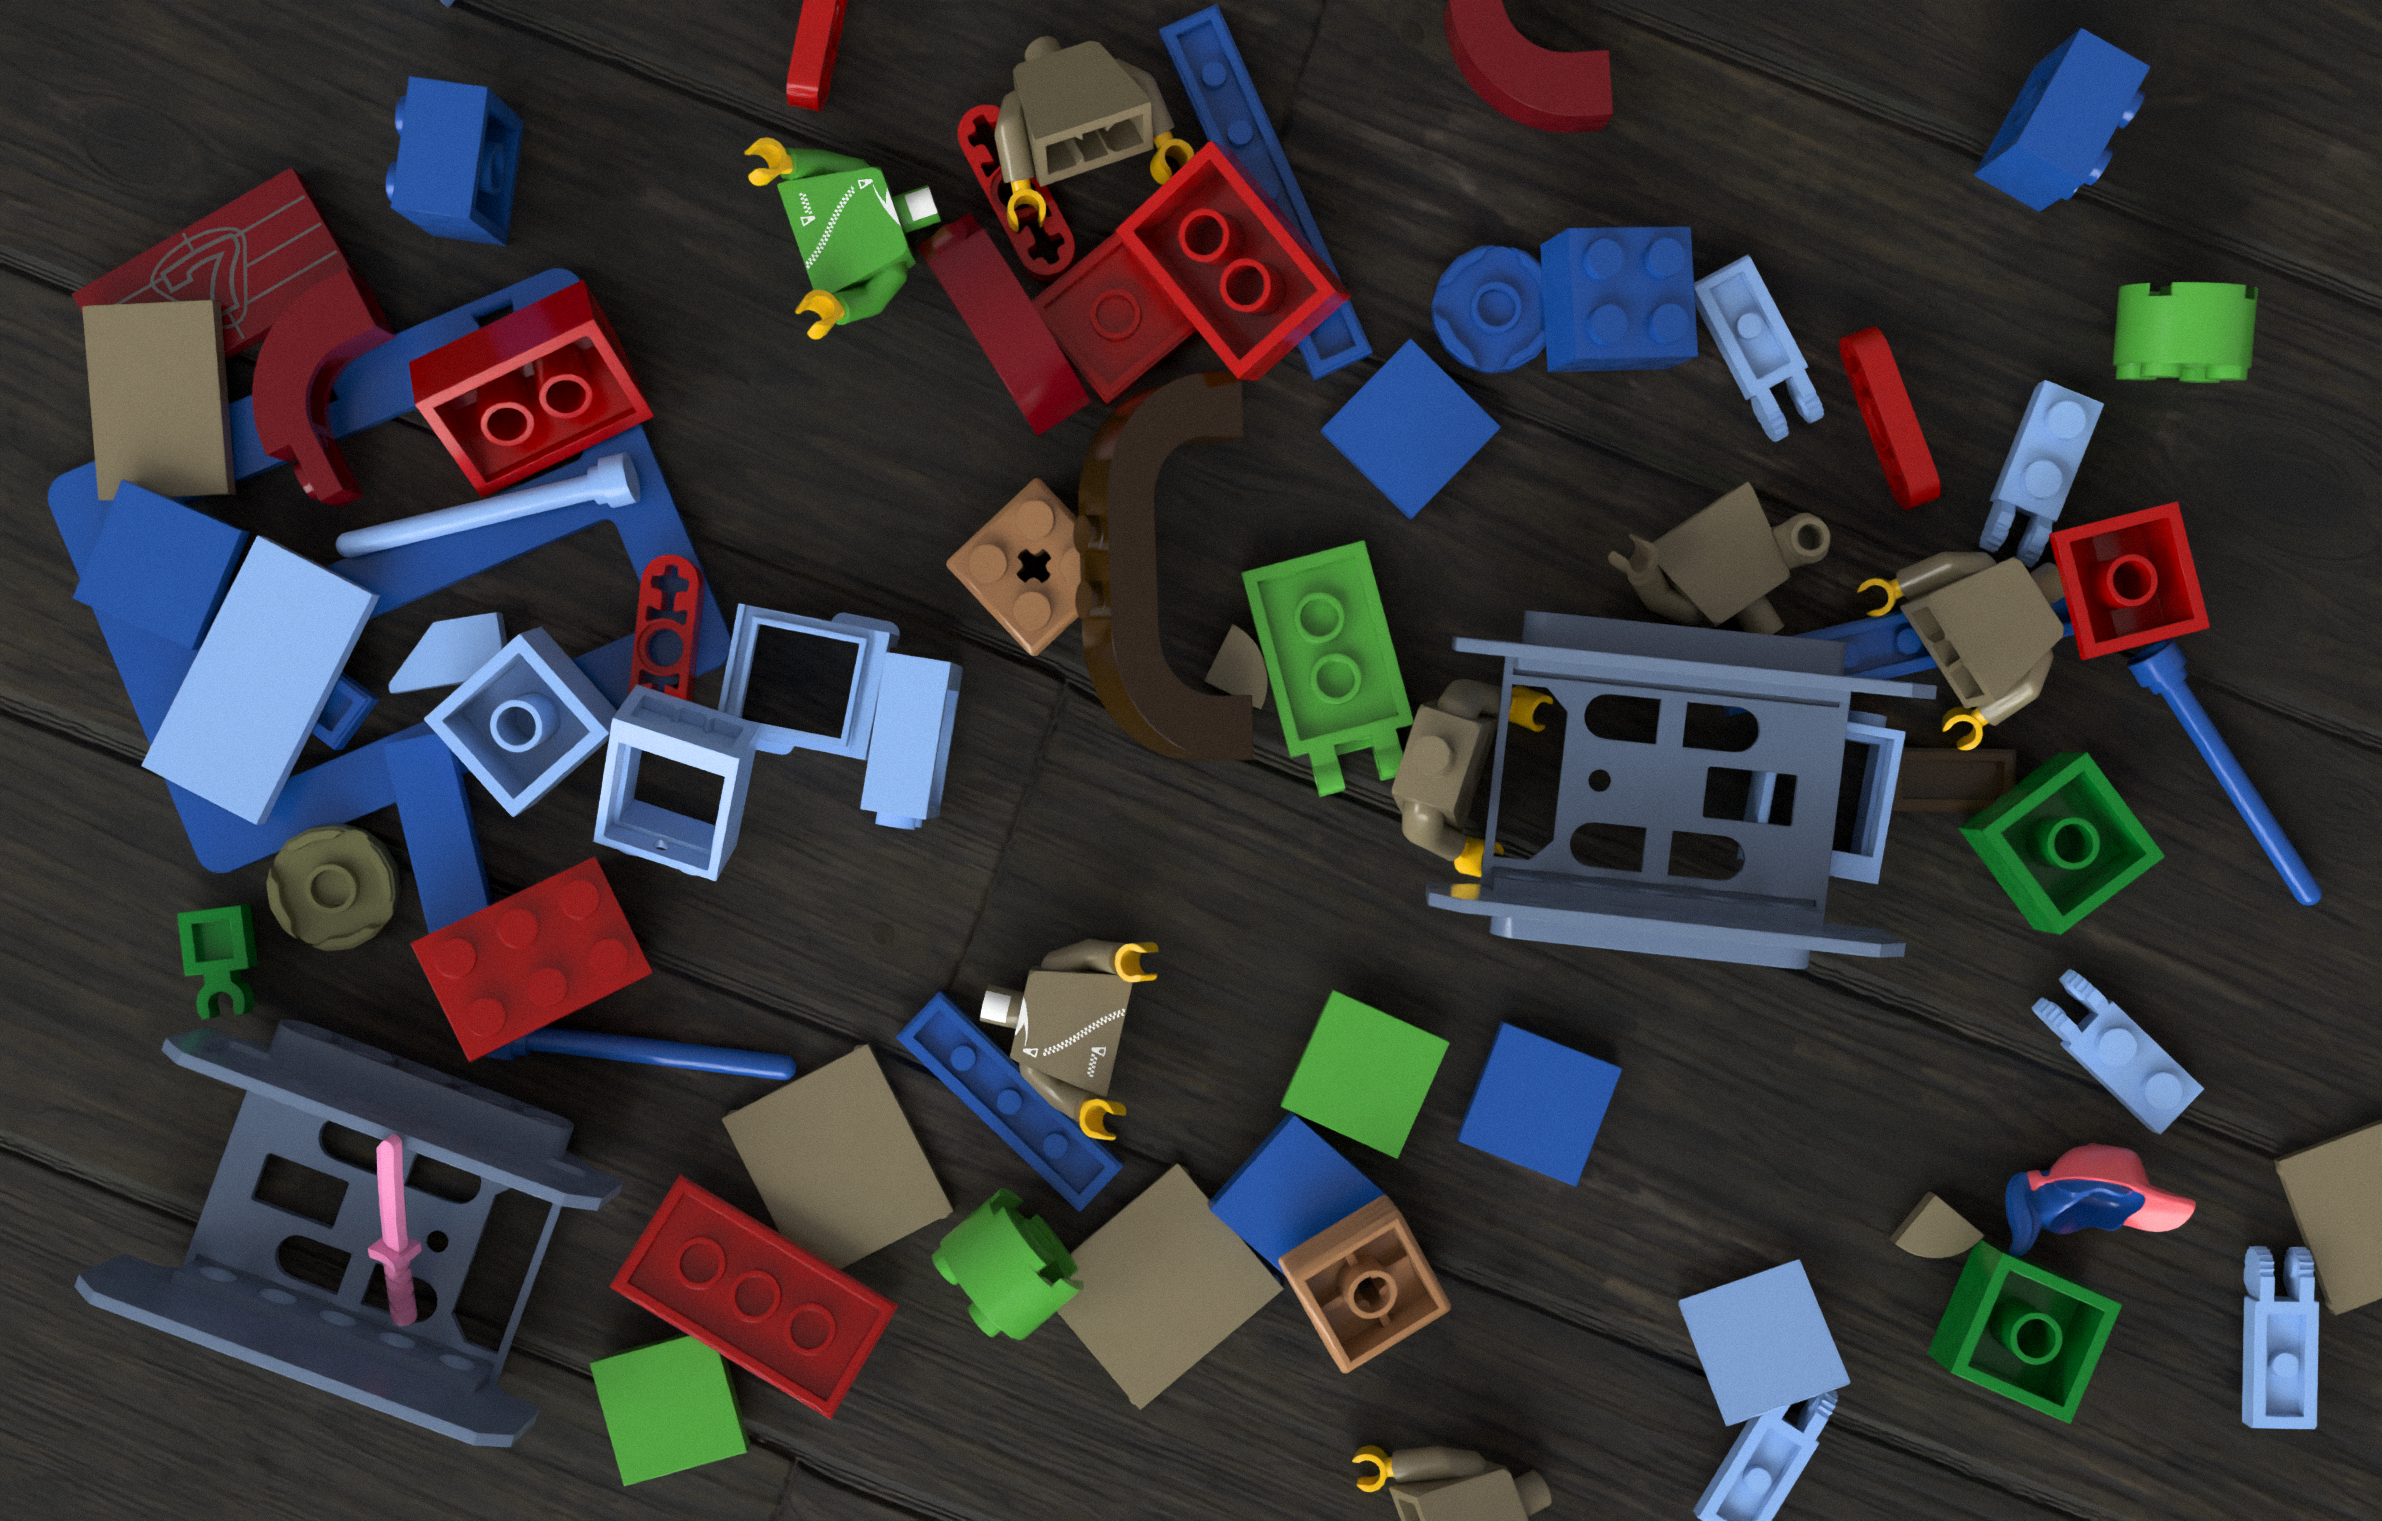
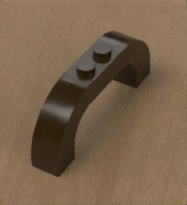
[1073,372,1254,761]

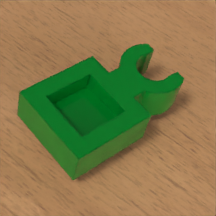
[177,904,258,1020]

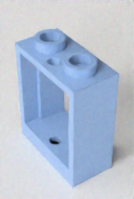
[860,652,963,830]
[593,684,761,881]
[1737,710,1906,884]

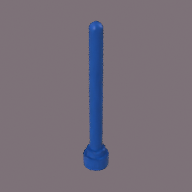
[2126,638,2322,906]
[486,1026,796,1080]

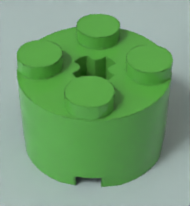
[2113,282,2258,383]
[932,1188,1084,1340]

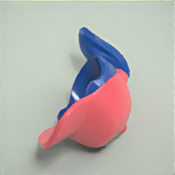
[2005,1143,2196,1257]

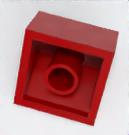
[2049,501,2210,660]

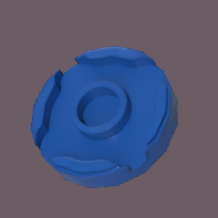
[1431,245,1546,374]

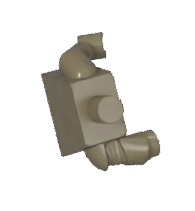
[1608,482,1831,635]

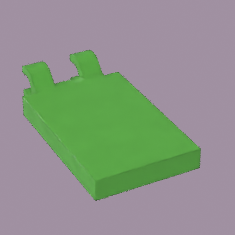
[1241,540,1414,797]

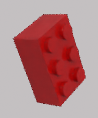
[1116,140,1352,381]
[410,857,653,1062]

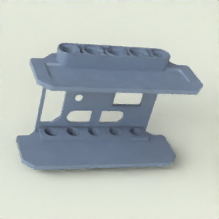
[1426,610,1937,969]
[74,1019,624,1447]

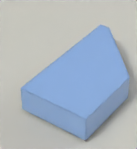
[389,612,507,694]

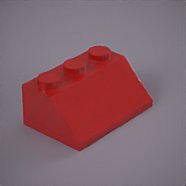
[409,279,654,498]

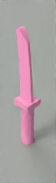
[368,1134,422,1326]

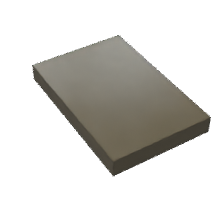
[82,300,236,501]

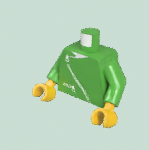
[744,137,941,340]

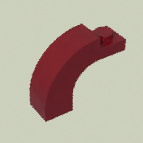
[1443,0,1613,133]
[917,212,1091,436]
[252,268,397,508]

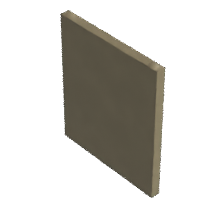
[722,1043,955,1269]
[2273,1119,2382,1315]
[1057,1162,1284,1410]

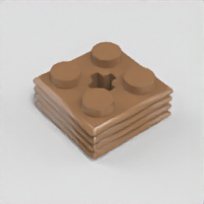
[946,478,1081,656]
[1278,1195,1451,1373]

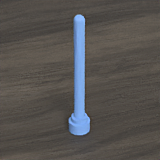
[336,452,640,558]

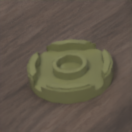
[266,823,402,951]

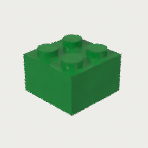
[1958,752,2165,935]
[1927,1239,2122,1424]

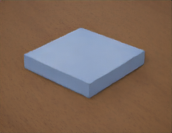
[1678,1259,1851,1427]

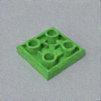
[1280,988,1450,1159]
[590,1333,751,1486]

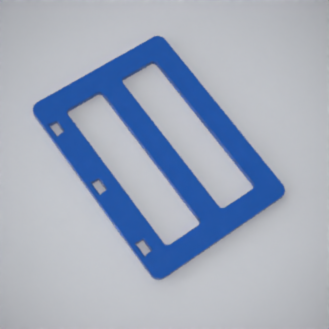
[48,268,732,873]

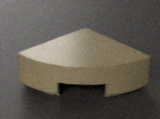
[1204,624,1268,710]
[1889,1191,1984,1258]

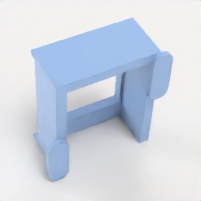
[718,603,900,760]

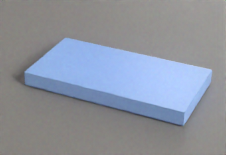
[141,535,380,825]

